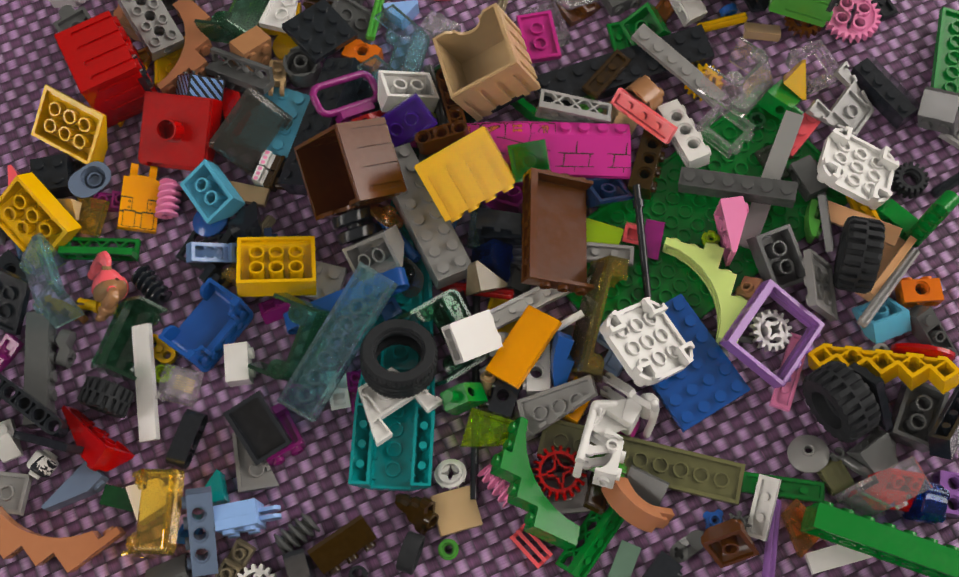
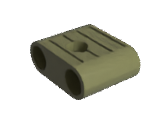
[817,459,855,496]

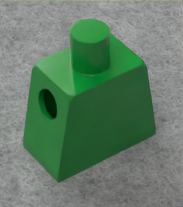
[757,79,804,120]
[440,382,488,416]

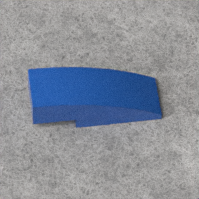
[550,331,575,387]

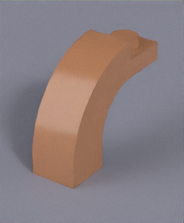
[601,477,675,533]

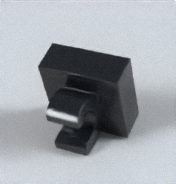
[199,263,225,285]

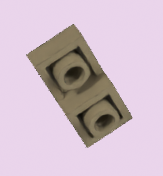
[214,538,257,577]

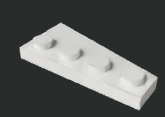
[258,0,298,33]

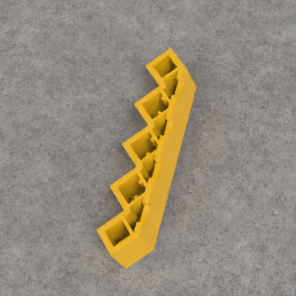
[807,343,959,394]

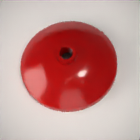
[890,343,956,361]

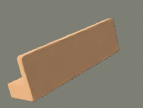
[855,235,917,302]

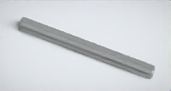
[857,247,920,328]

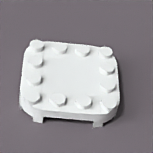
[817,126,899,210]
[599,297,695,387]

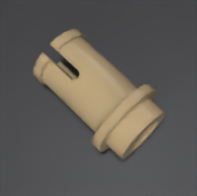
[480,371,496,396]

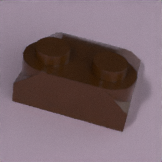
[701,519,759,568]

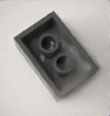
[746,224,806,289]
[886,382,950,453]

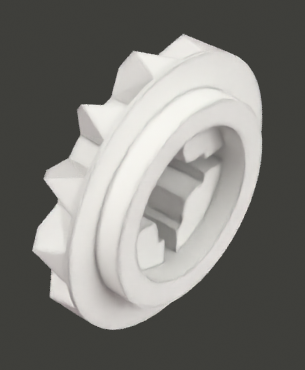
[434,459,467,490]

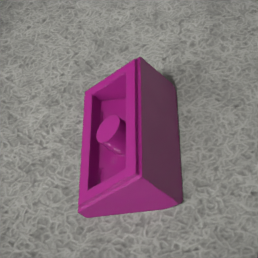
[258,296,300,325]

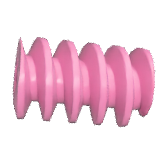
[154,178,183,220]
[477,464,511,508]

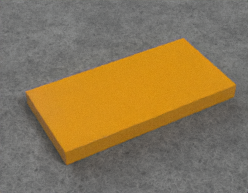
[485,305,562,389]

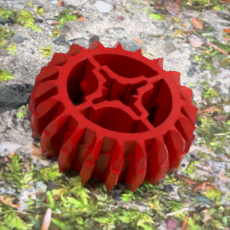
[531,445,587,502]

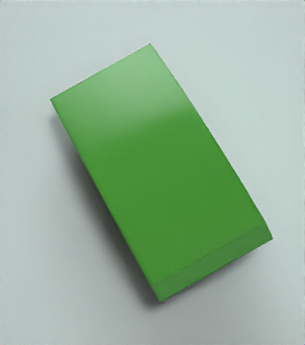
[804,199,822,244]

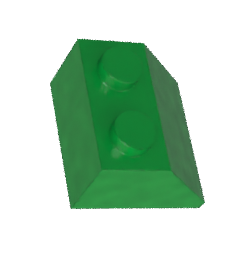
[619,2,671,46]

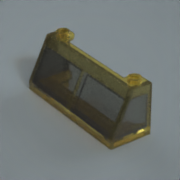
[569,255,629,383]

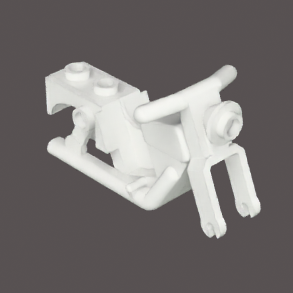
[572,372,660,489]

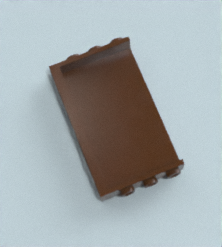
[521,167,594,296]

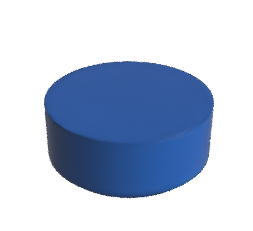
[719,3,738,17]

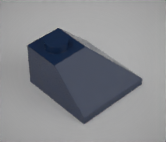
[586,178,634,209]

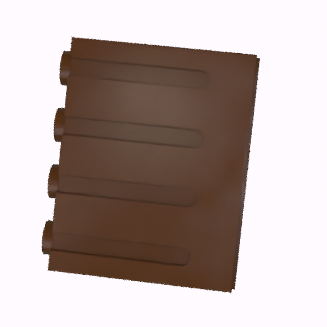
[294,117,407,221]

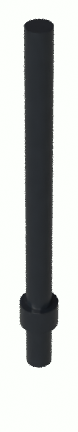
[632,184,652,298]

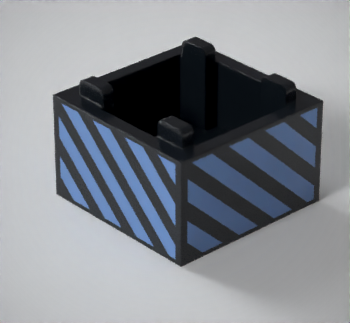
[176,71,225,101]

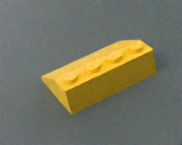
[31,84,108,165]
[0,172,82,268]
[236,236,316,297]

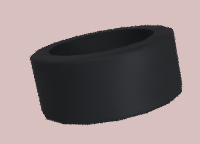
[396,531,425,575]

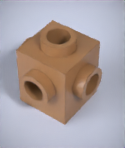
[735,276,763,301]

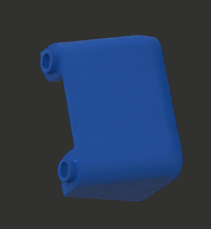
[158,277,254,372]

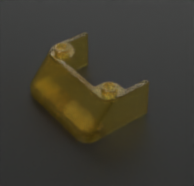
[121,469,185,559]

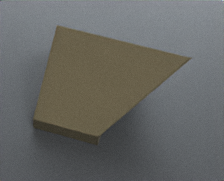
[466,260,508,296]

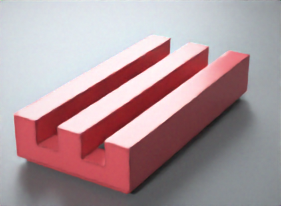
[509,523,553,569]

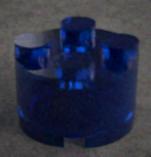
[902,480,950,525]

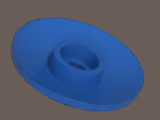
[192,211,228,237]

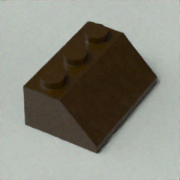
[307,514,379,577]

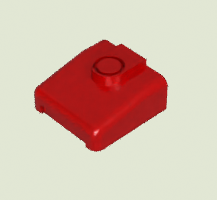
[138,91,223,171]

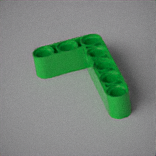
[876,190,959,248]

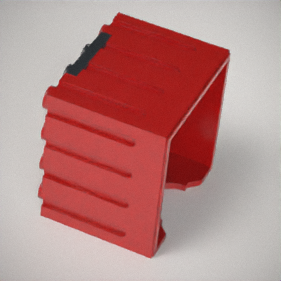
[54,10,157,128]

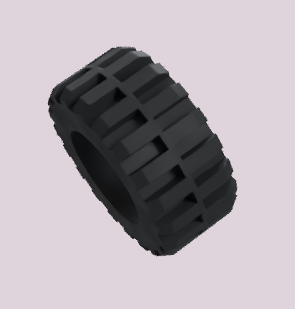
[833,216,885,294]
[802,361,881,443]

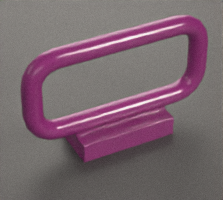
[309,70,378,123]

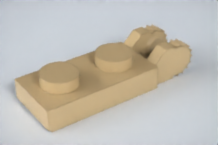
[268,59,287,96]

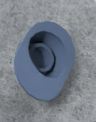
[68,161,111,198]

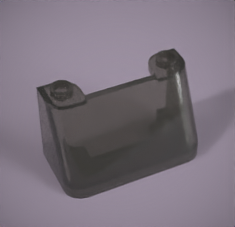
[209,87,293,177]

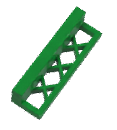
[58,237,141,262]
[555,502,624,577]

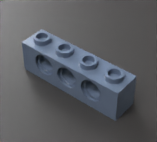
[181,486,218,577]

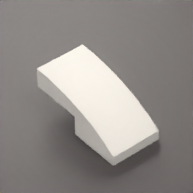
[326,368,351,411]

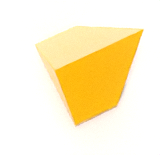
[783,60,807,100]

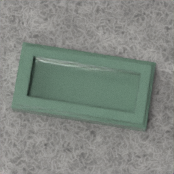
[607,540,641,577]

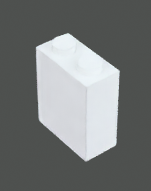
[441,309,503,365]

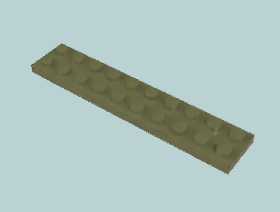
[536,420,746,506]

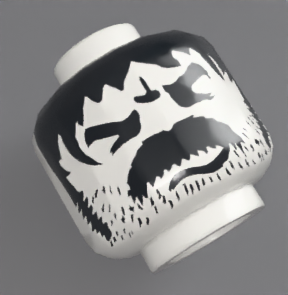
[27,448,59,480]

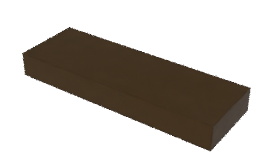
[582,49,631,100]

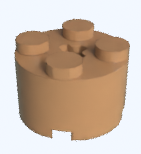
[625,75,664,111]

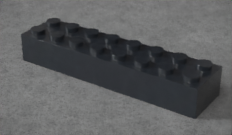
[277,57,366,195]

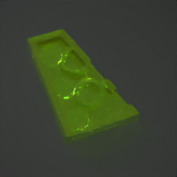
[460,408,514,447]

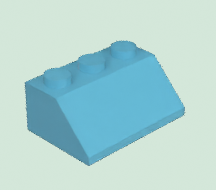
[179,159,246,224]

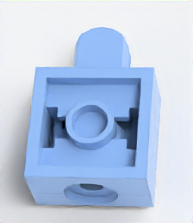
[213,498,282,539]

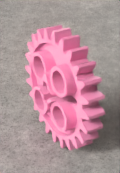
[825,0,882,44]

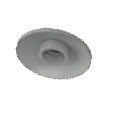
[787,435,830,473]

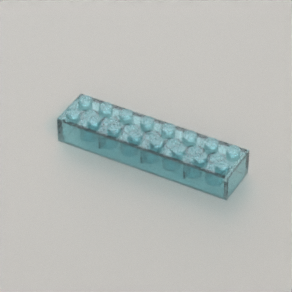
[277,262,398,422]

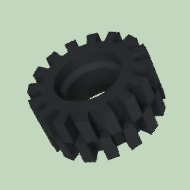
[891,162,929,199]

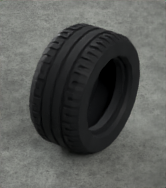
[360,319,438,399]

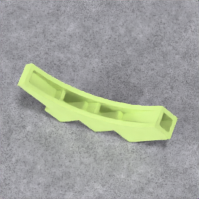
[662,237,748,346]

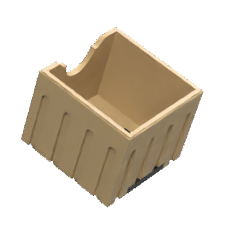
[432,3,541,122]

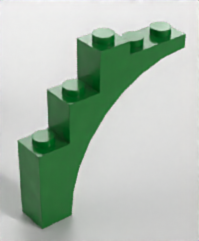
[490,416,581,550]

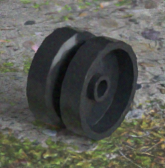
[331,207,379,246]

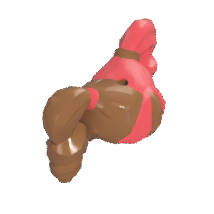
[87,251,129,322]

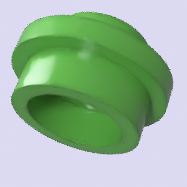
[438,539,459,560]

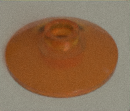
[369,204,404,230]

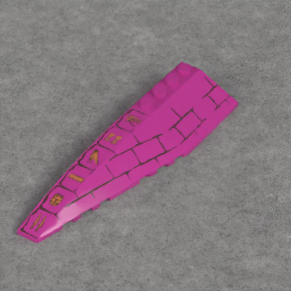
[410,121,631,179]

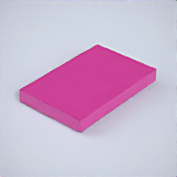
[516,10,562,63]

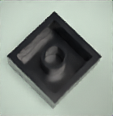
[30,153,75,199]

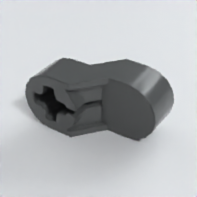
[55,329,77,368]
[670,530,704,563]

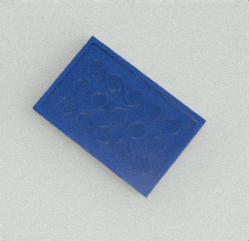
[651,294,751,433]

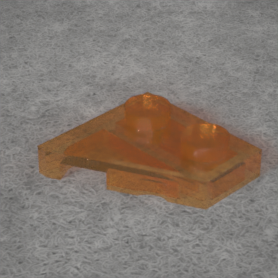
[781,498,819,558]

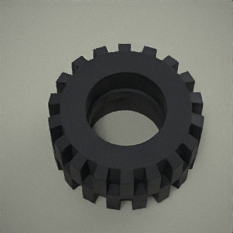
[77,376,135,418]

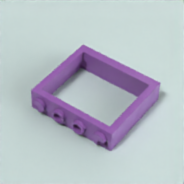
[719,279,825,388]

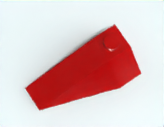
[61,405,135,472]

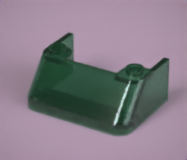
[194,0,270,43]
[396,289,489,387]
[247,293,335,385]
[91,295,168,381]

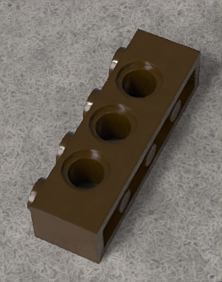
[628,129,669,200]

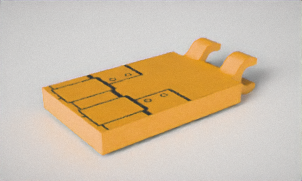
[117,163,160,234]

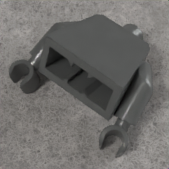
[830,425,898,478]

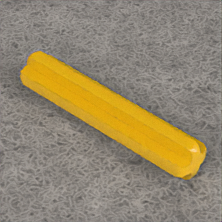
[697,12,748,32]

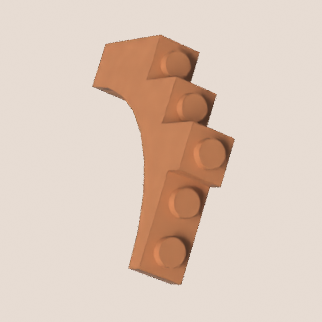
[156,0,216,94]

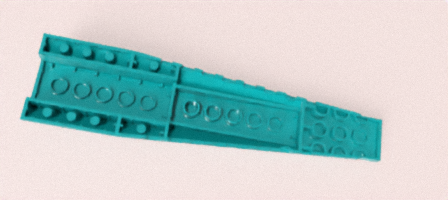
[348,199,436,491]

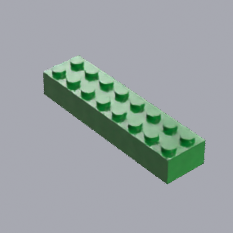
[800,500,959,577]

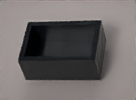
[223,390,293,466]

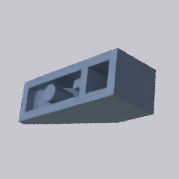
[41,461,109,512]

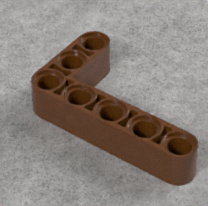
[415,69,469,155]

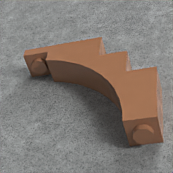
[0,506,126,573]

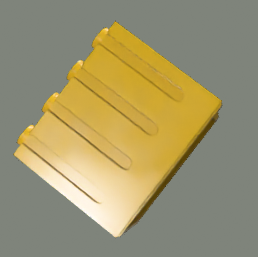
[414,126,516,223]

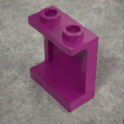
[266,402,307,466]

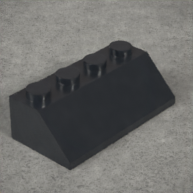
[851,58,920,130]

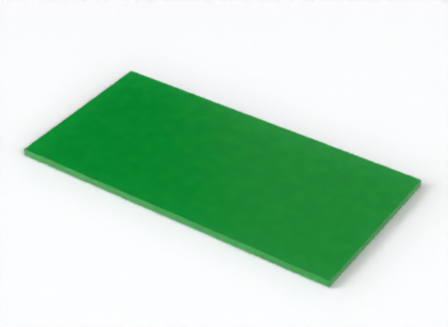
[566,90,848,332]

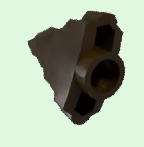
[395,493,439,535]

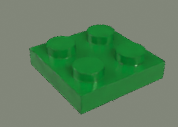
[507,139,550,183]

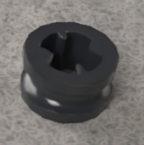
[348,565,368,577]

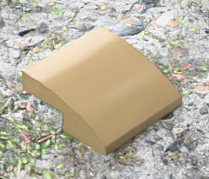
[429,485,483,537]

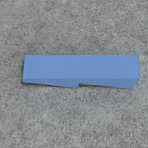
[186,242,237,263]

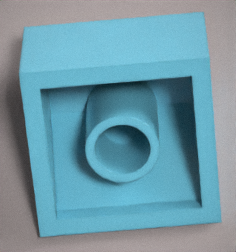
[852,297,912,344]

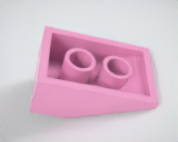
[713,196,749,267]

